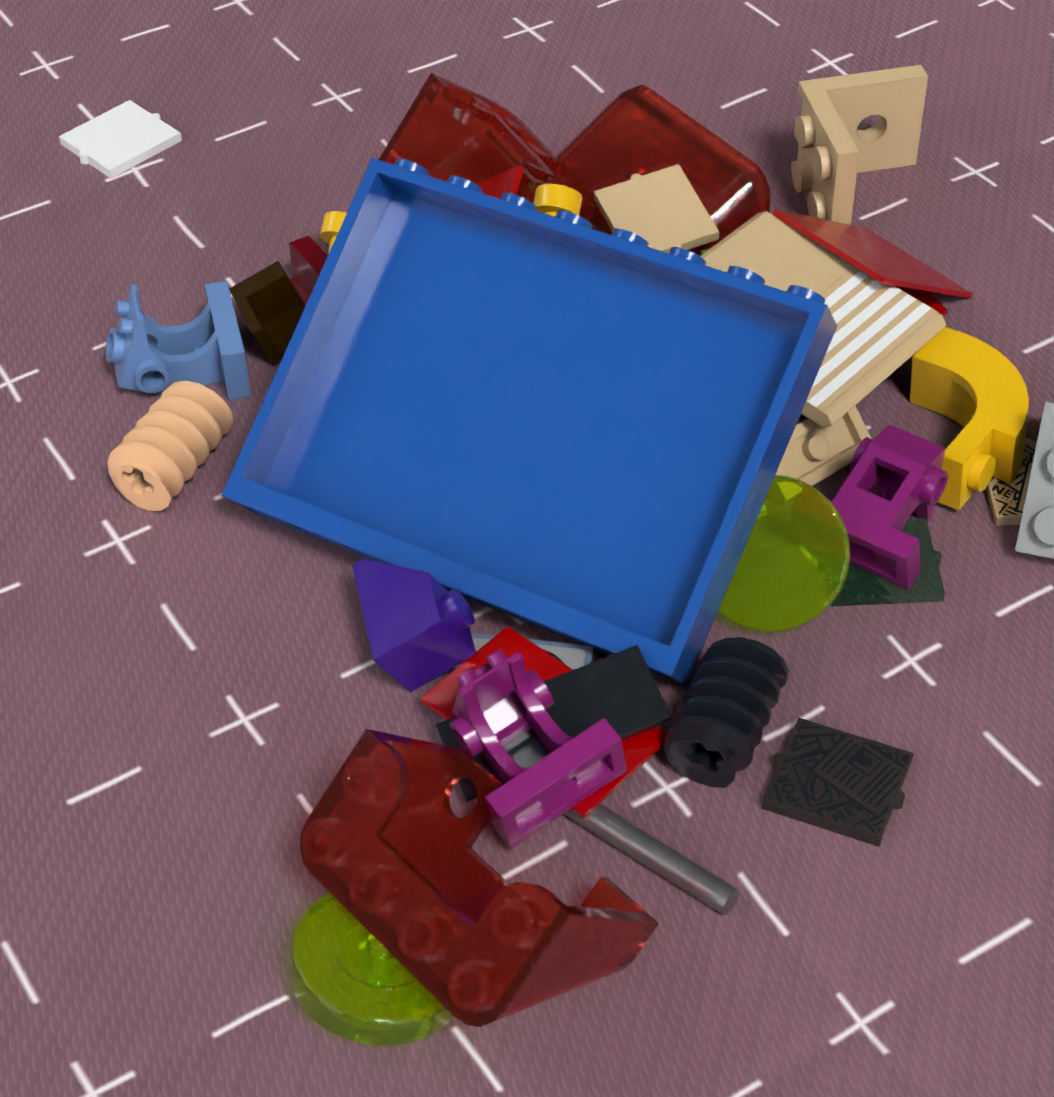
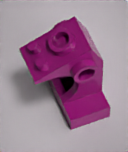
[791,425,948,591]
[449,649,627,850]

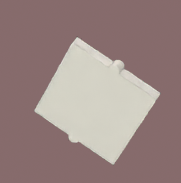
[59,100,182,179]

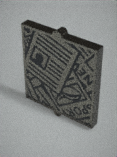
[761,717,914,847]

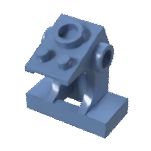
[106,281,251,400]

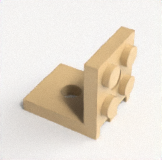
[791,65,928,225]

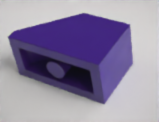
[352,559,476,692]

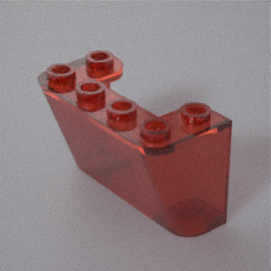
[299,729,659,1027]

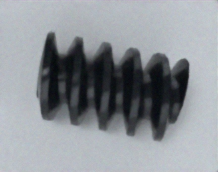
[663,637,789,788]

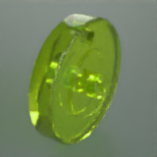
[718,475,851,632]
[288,882,473,1046]

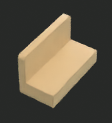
[768,405,872,504]

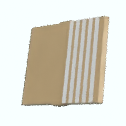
[701,211,947,427]

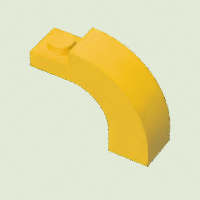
[910,327,1029,510]

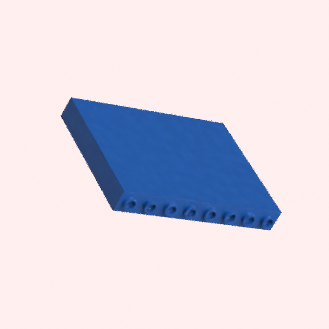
[221,158,837,687]

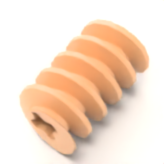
[107,381,234,511]

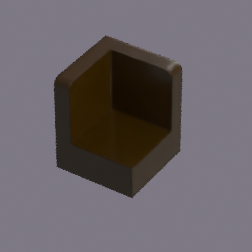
[229,260,306,366]

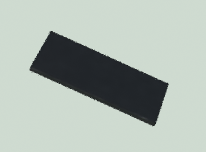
[436,645,672,802]

